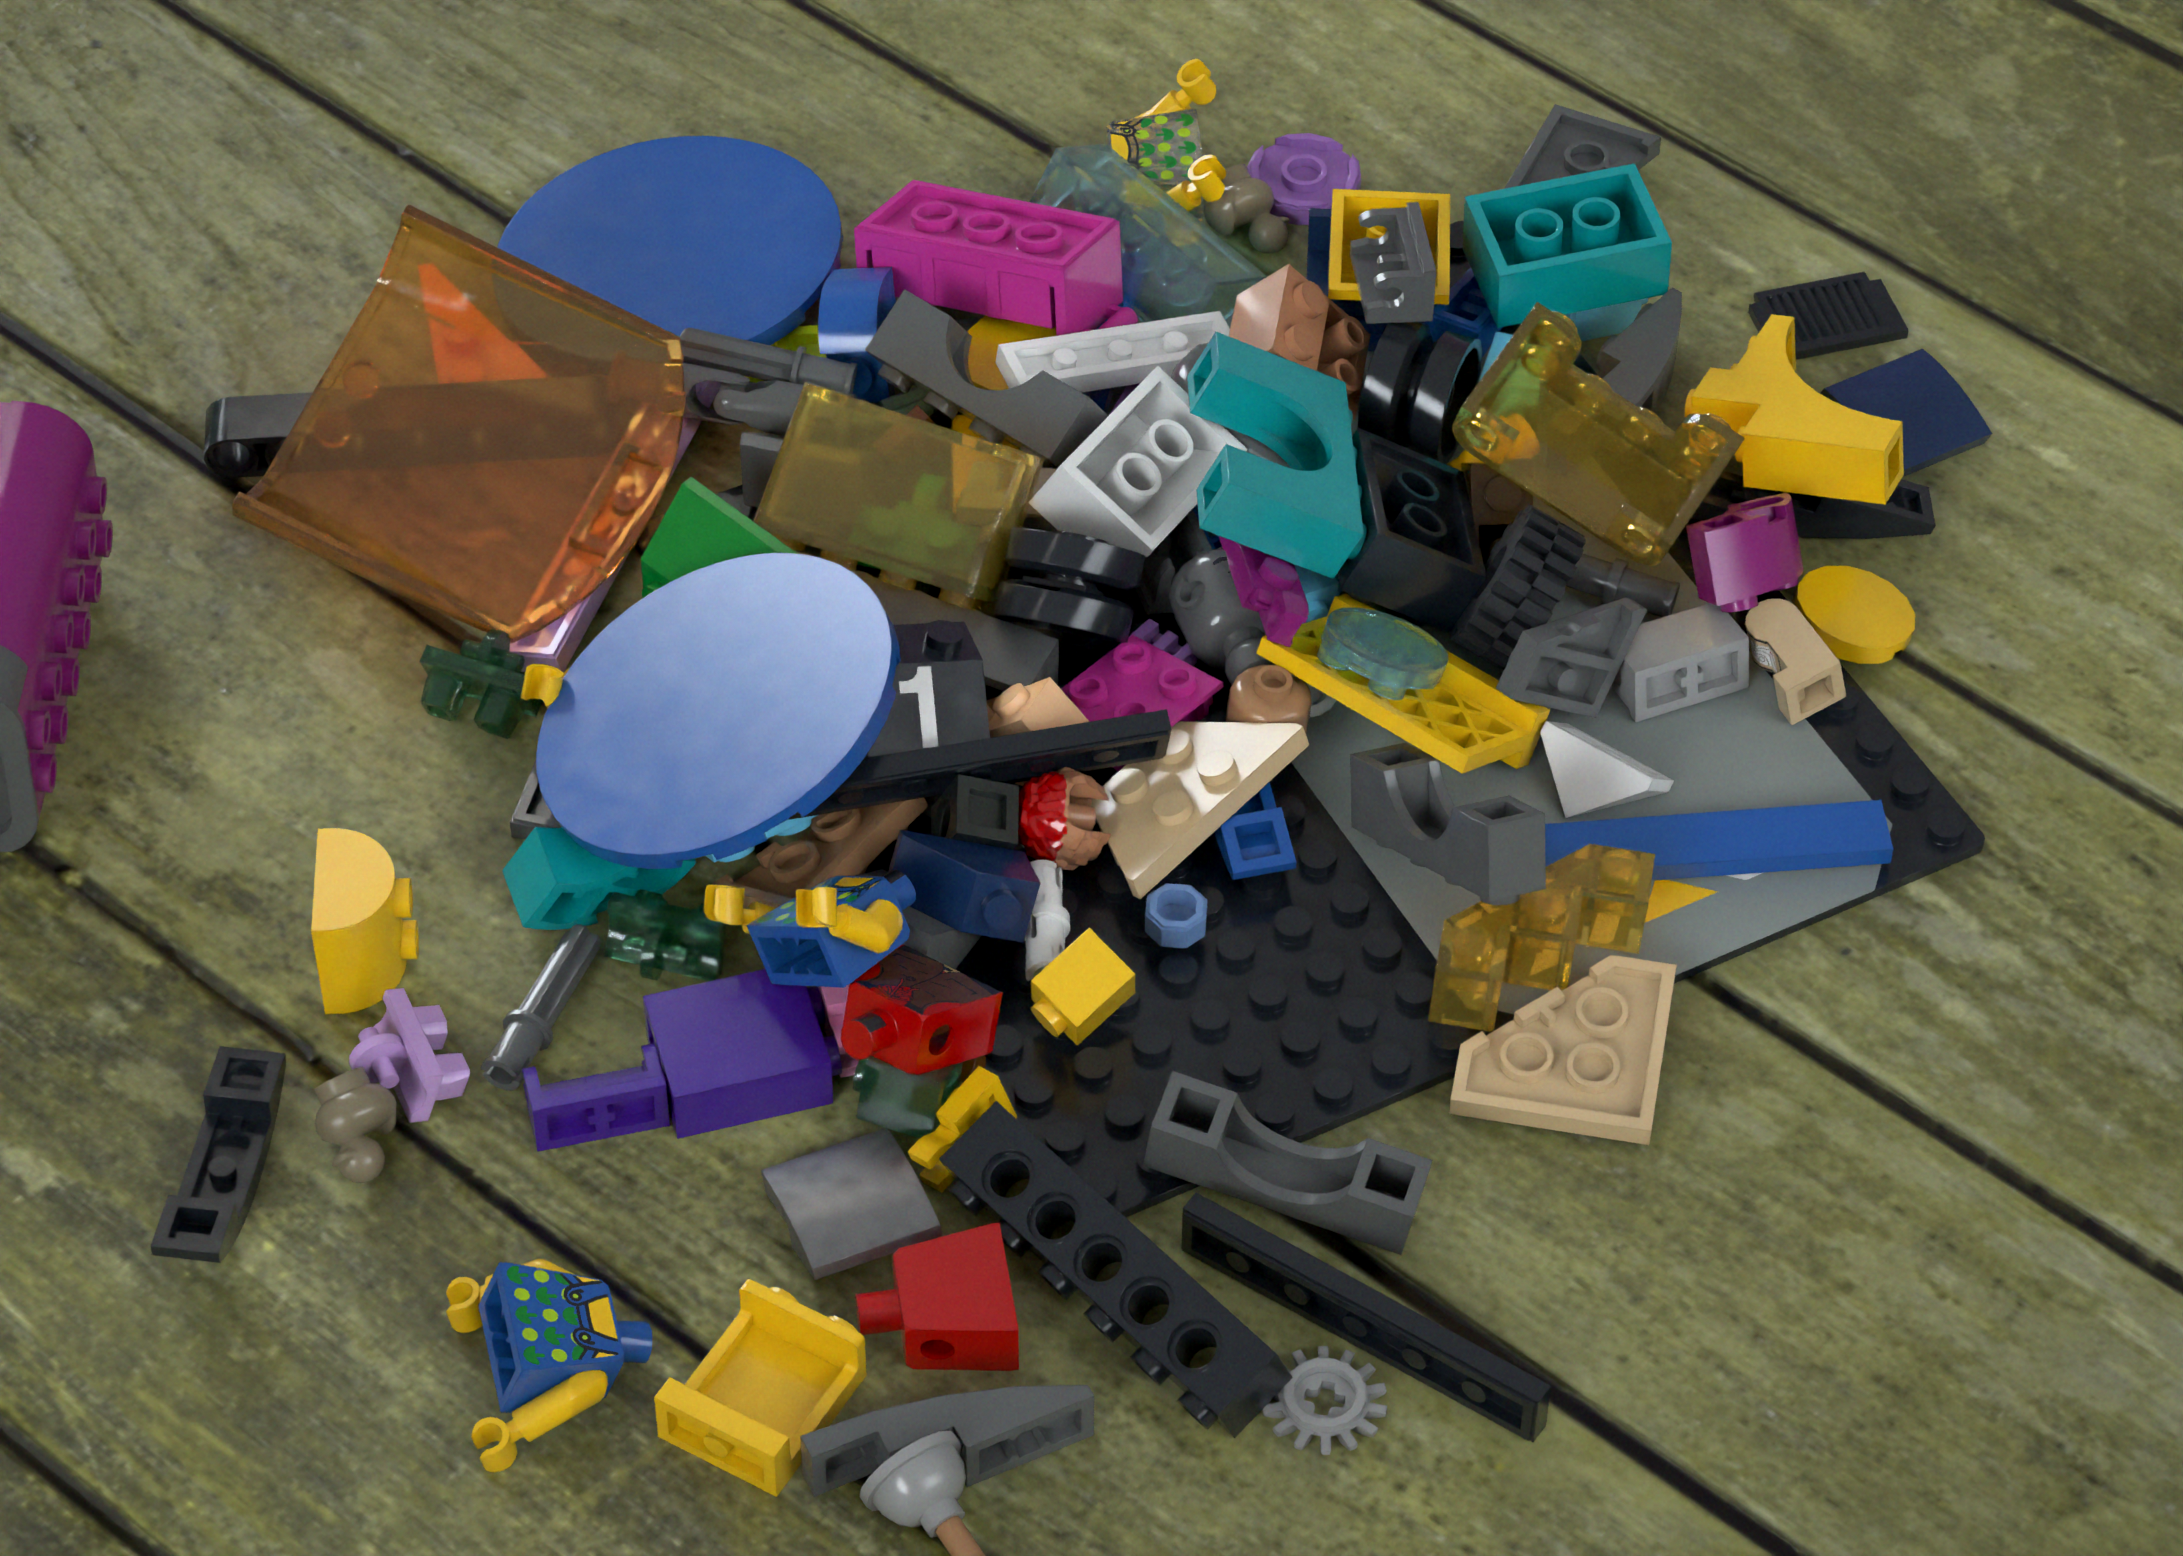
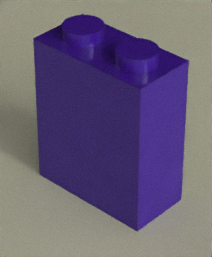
[643,969,842,1139]

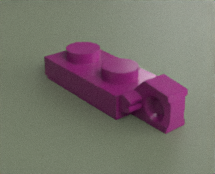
[1219,536,1309,647]

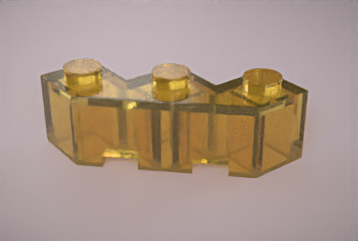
[1428,844,1655,1032]

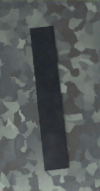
[789,709,1172,820]
[1181,1192,1551,1442]

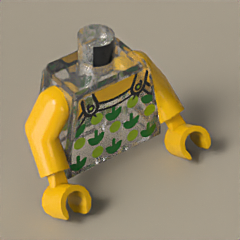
[1073,59,1227,229]

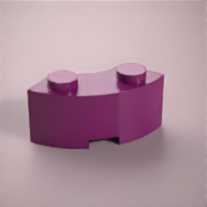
[1686,493,1804,612]

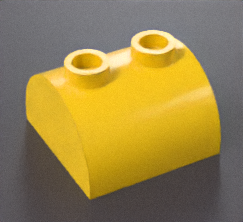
[311,828,419,1014]

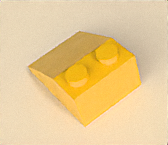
[1328,189,1450,305]

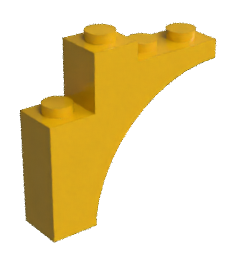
[1685,314,1904,505]

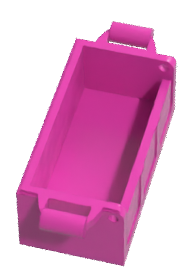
[854,180,1138,336]

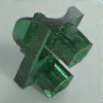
[420,628,543,739]
[604,889,726,981]

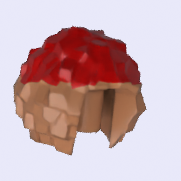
[1018,767,1111,870]

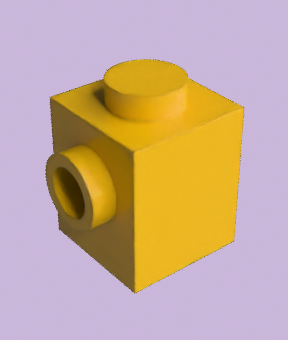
[1031,927,1136,1046]

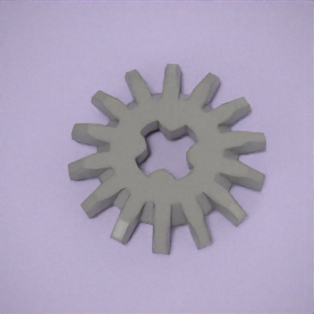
[1262,1346,1387,1455]

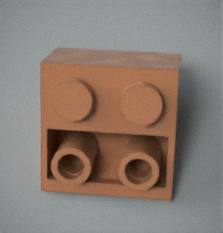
[1229,264,1371,421]

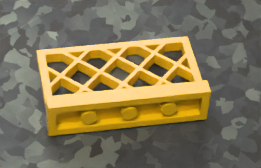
[1256,593,1550,774]

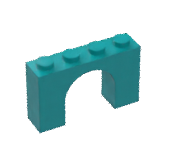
[1187,331,1367,579]

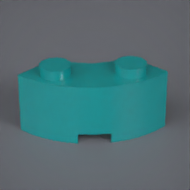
[502,827,697,930]

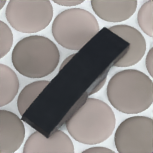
[1677,461,1936,539]

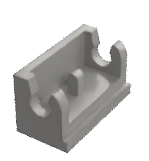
[1612,603,1749,722]

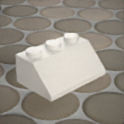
[1028,366,1248,557]

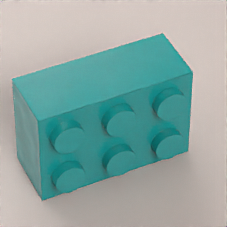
[1463,163,1672,328]

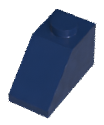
[888,830,1041,943]

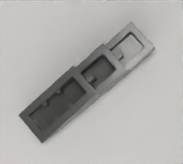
[800,1385,1094,1497]

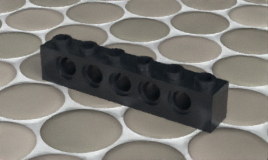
[939,1101,1293,1438]

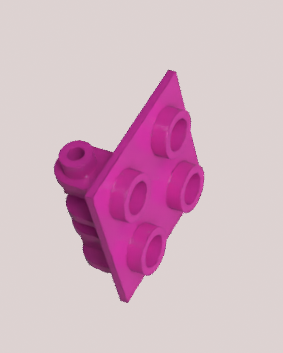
[1061,635,1224,772]

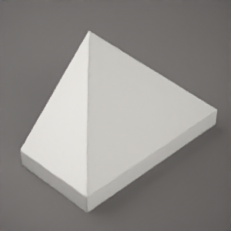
[1540,721,1674,818]

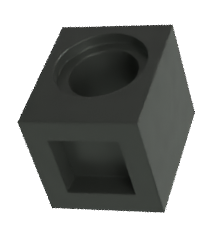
[930,774,1019,850]

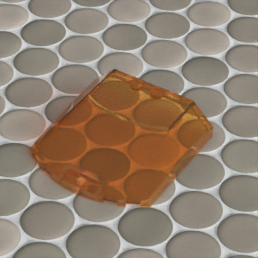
[232,205,686,644]

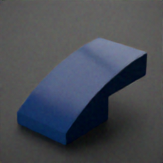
[1214,782,1297,880]

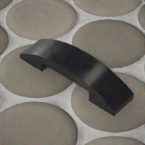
[151,1046,286,1263]

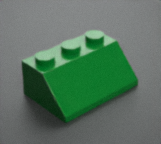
[640,477,798,598]

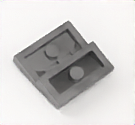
[761,1127,942,1280]

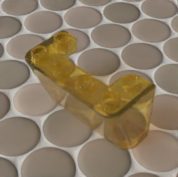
[1452,302,1745,566]
[753,382,1044,610]

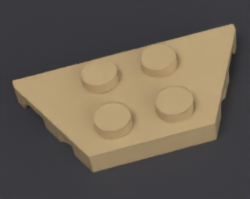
[1090,721,1309,899]

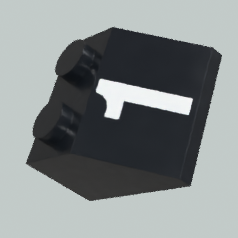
[865,620,990,758]

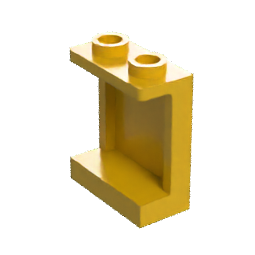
[654,1279,867,1497]

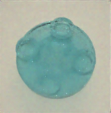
[1317,607,1449,700]

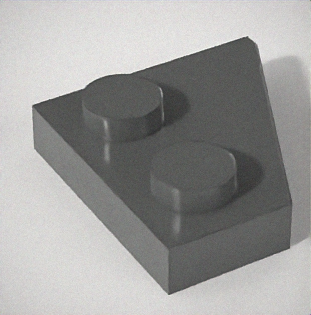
[1496,598,1647,718]

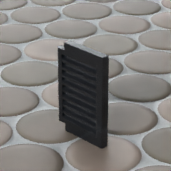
[1748,272,1908,360]

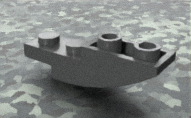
[1544,287,1682,481]

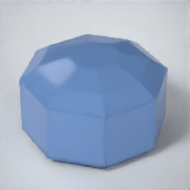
[1145,883,1207,948]

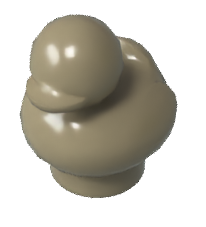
[1204,164,1290,253]
[314,1067,396,1183]

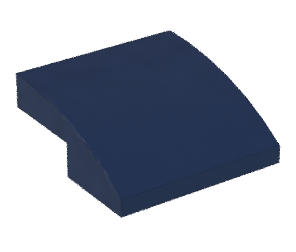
[1820,349,1992,477]

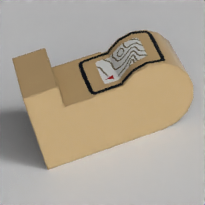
[1745,598,1846,725]

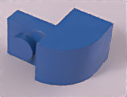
[818,267,896,403]

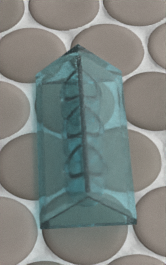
[1029,143,1267,323]

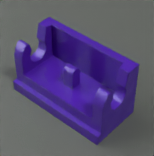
[522,1043,670,1152]

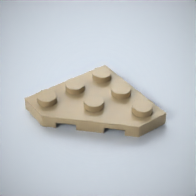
[1449,955,1677,1145]

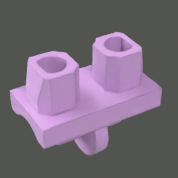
[349,988,470,1123]

